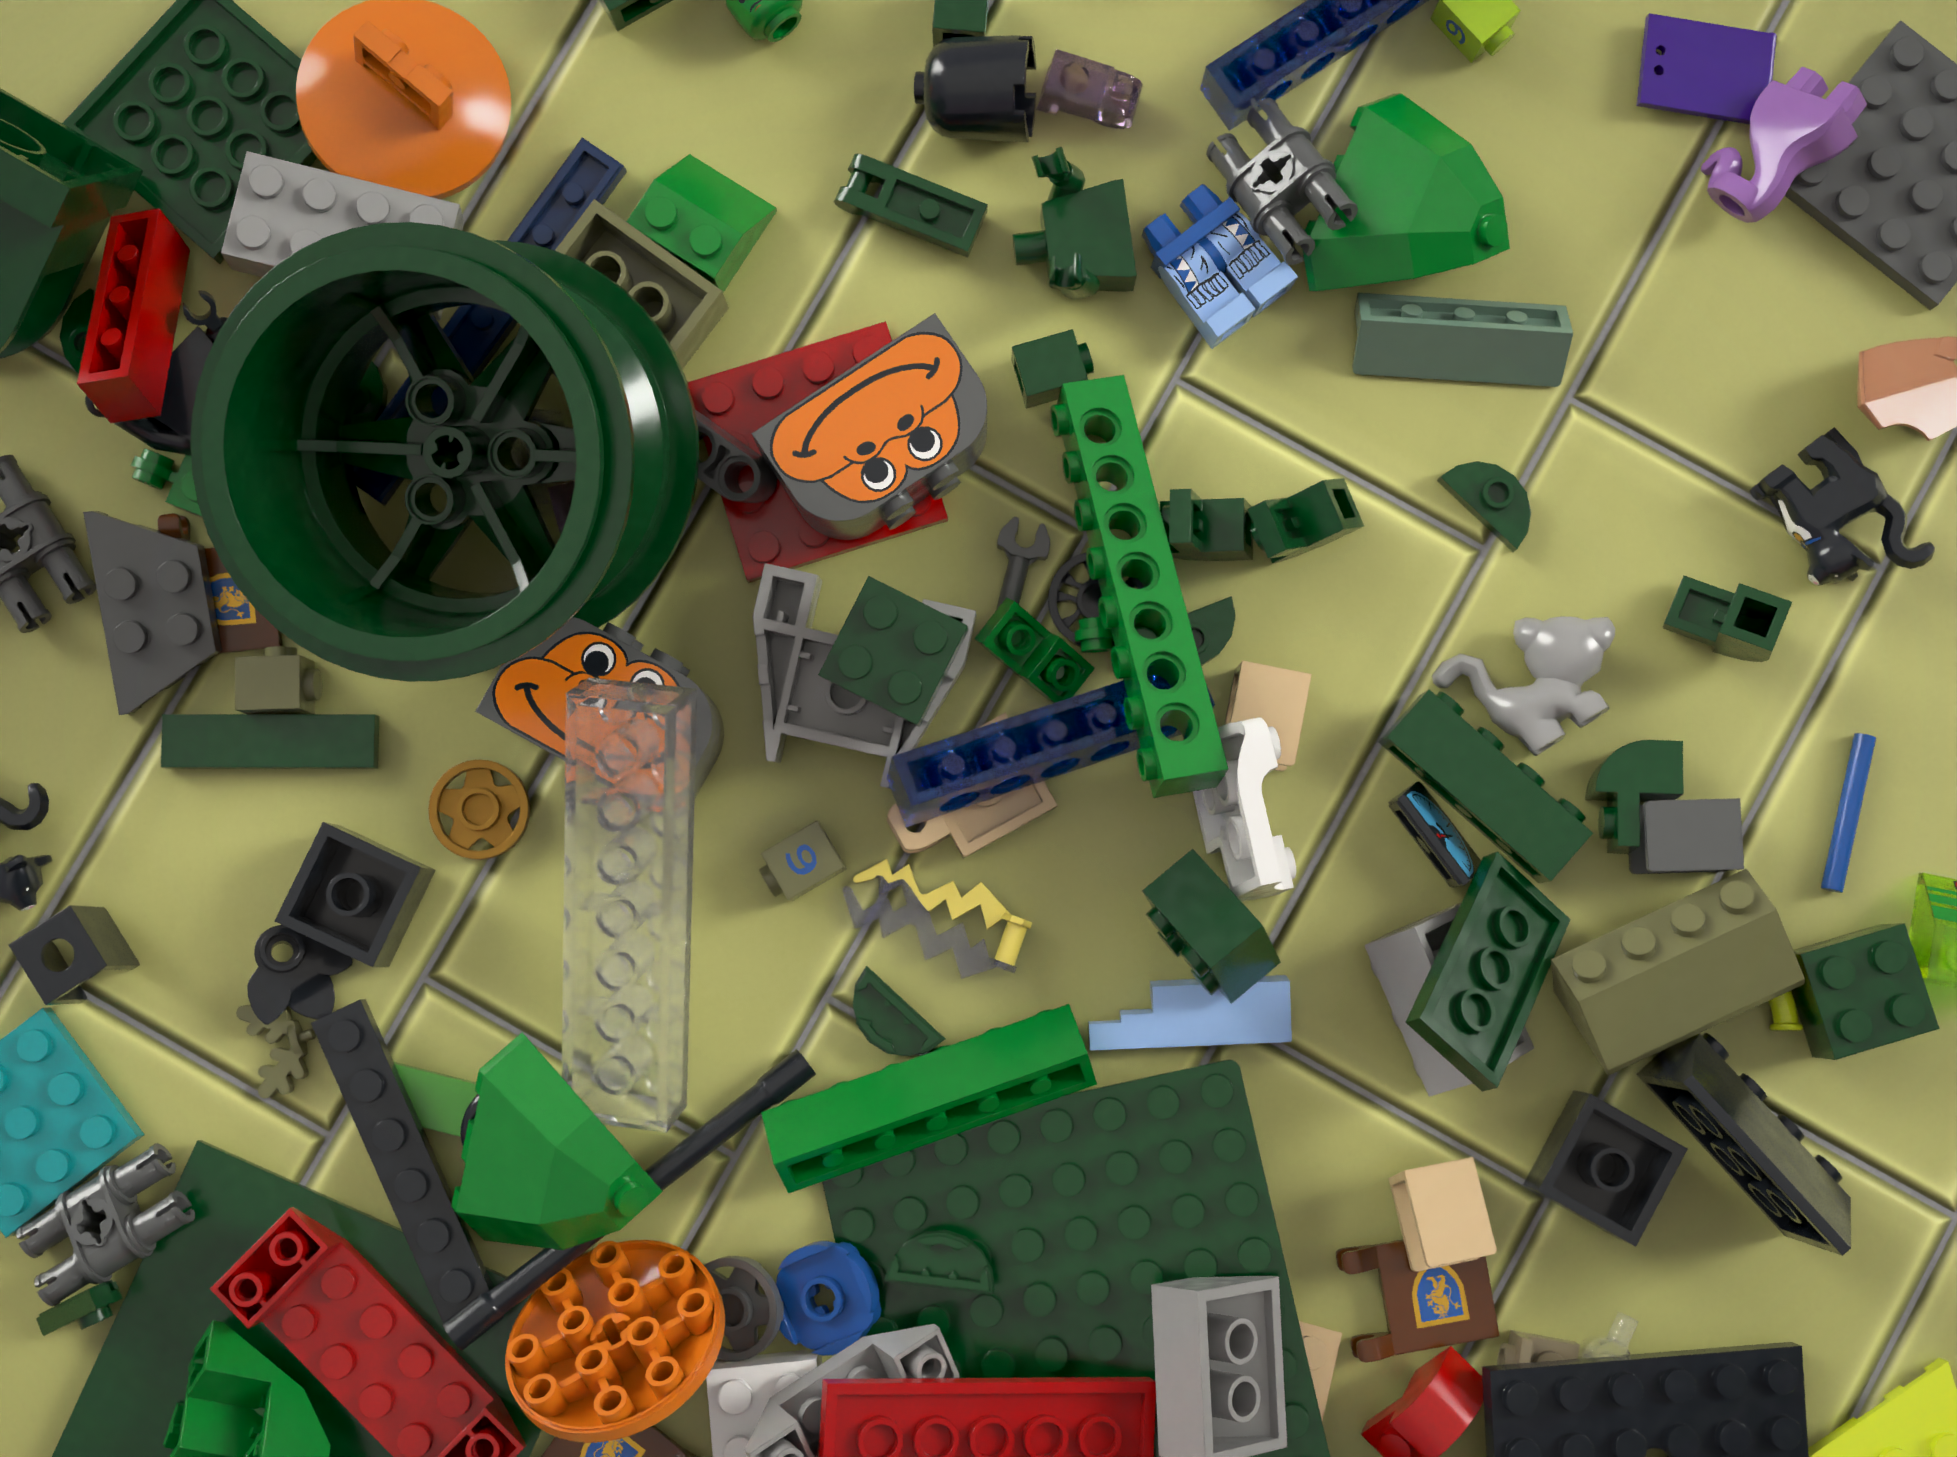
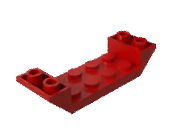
[210,1207,526,1457]

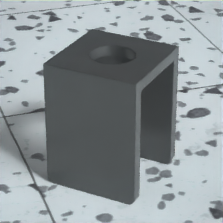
[1628,798,1744,874]

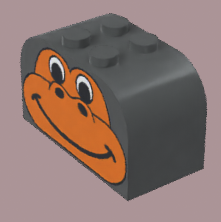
[751,313,987,540]
[475,617,724,824]

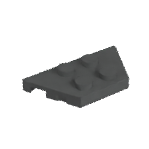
[83,511,222,715]

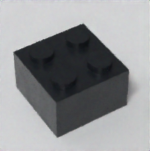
[275,822,436,967]
[1523,1090,1688,1247]

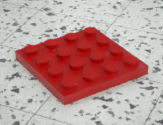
[687,321,948,583]

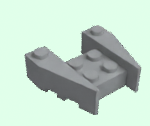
[753,563,977,788]

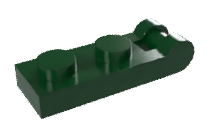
[834,153,988,258]

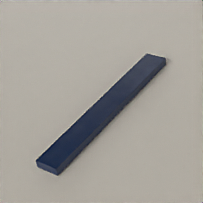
[352,137,627,506]

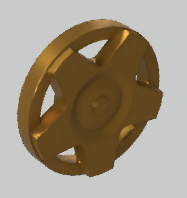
[428,759,531,860]

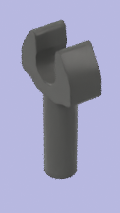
[996,517,1050,610]

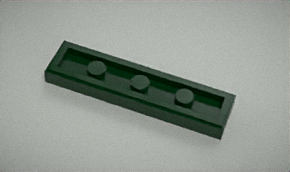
[161,714,380,769]

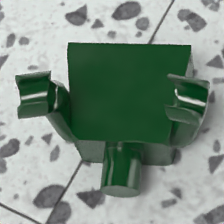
[1012,147,1137,299]

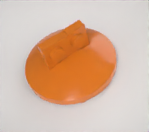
[296,0,511,199]
[505,1240,725,1443]

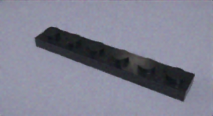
[311,999,494,1323]

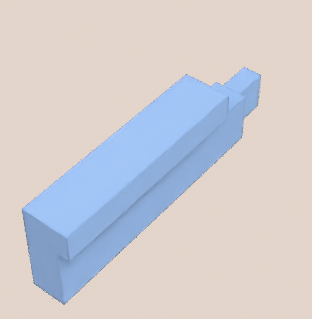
[1088,975,1292,1051]

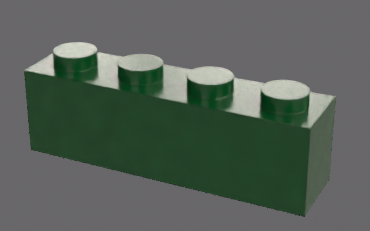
[1379,689,1593,883]

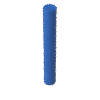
[1821,733,1876,893]

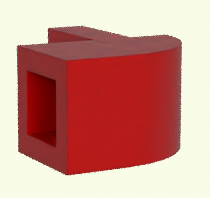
[1361,1346,1484,1457]

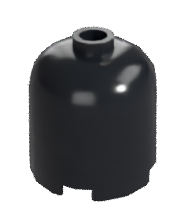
[914,35,1036,142]

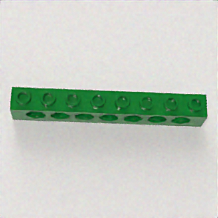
[1050,375,1228,798]

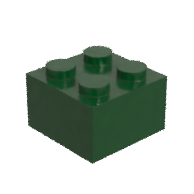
[818,576,969,727]
[1142,849,1281,1004]
[1791,923,1940,1060]

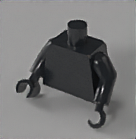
[85,290,227,455]

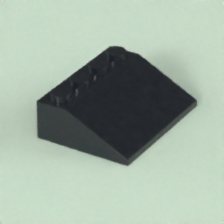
[1636,1033,1851,1256]

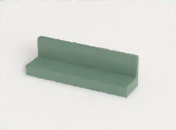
[1352,293,1573,387]

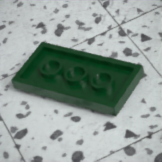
[1405,852,1571,1092]

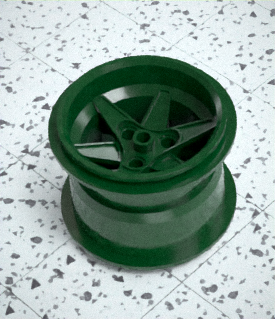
[190,222,699,682]

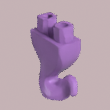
[1701,67,1867,223]

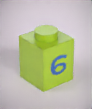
[1430,0,1521,63]

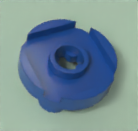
[776,1241,881,1356]

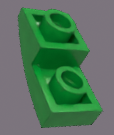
[974,597,1095,709]

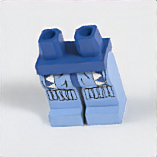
[1142,184,1298,349]

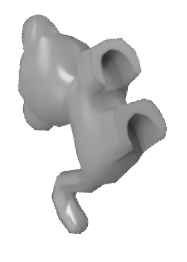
[1432,616,1615,756]

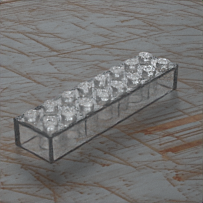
[562,678,697,1133]

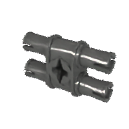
[1206,98,1358,265]
[0,455,97,633]
[16,1143,195,1306]

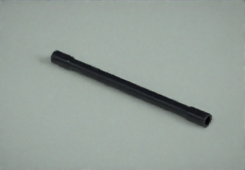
[443,1049,816,1351]

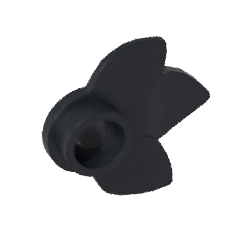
[247,925,353,1025]

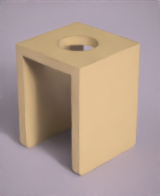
[1224,660,1312,771]
[1388,1157,1497,1272]

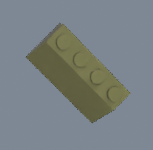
[1551,869,1805,1076]

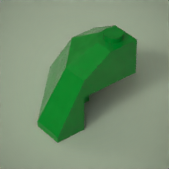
[1302,93,1510,291]
[451,1033,663,1250]
[163,1320,331,1457]

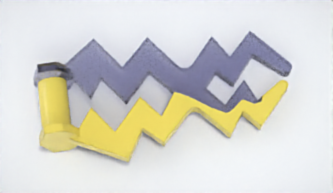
[843,859,1032,979]

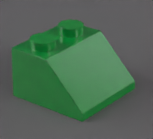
[626,154,777,293]

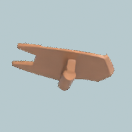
[1857,336,1957,441]

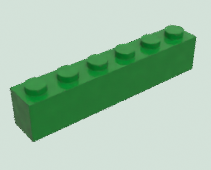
[761,1004,1097,1194]

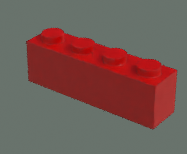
[77,208,190,423]

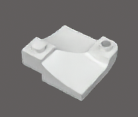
[1193,717,1296,902]

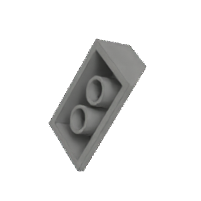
[1364,902,1534,1097]
[1151,1276,1287,1457]

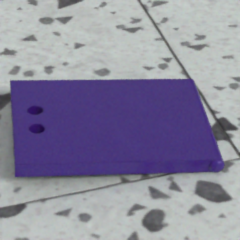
[1636,13,1777,124]

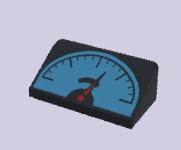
[1388,781,1481,887]

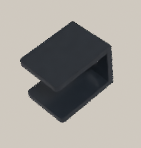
[9,905,140,1005]

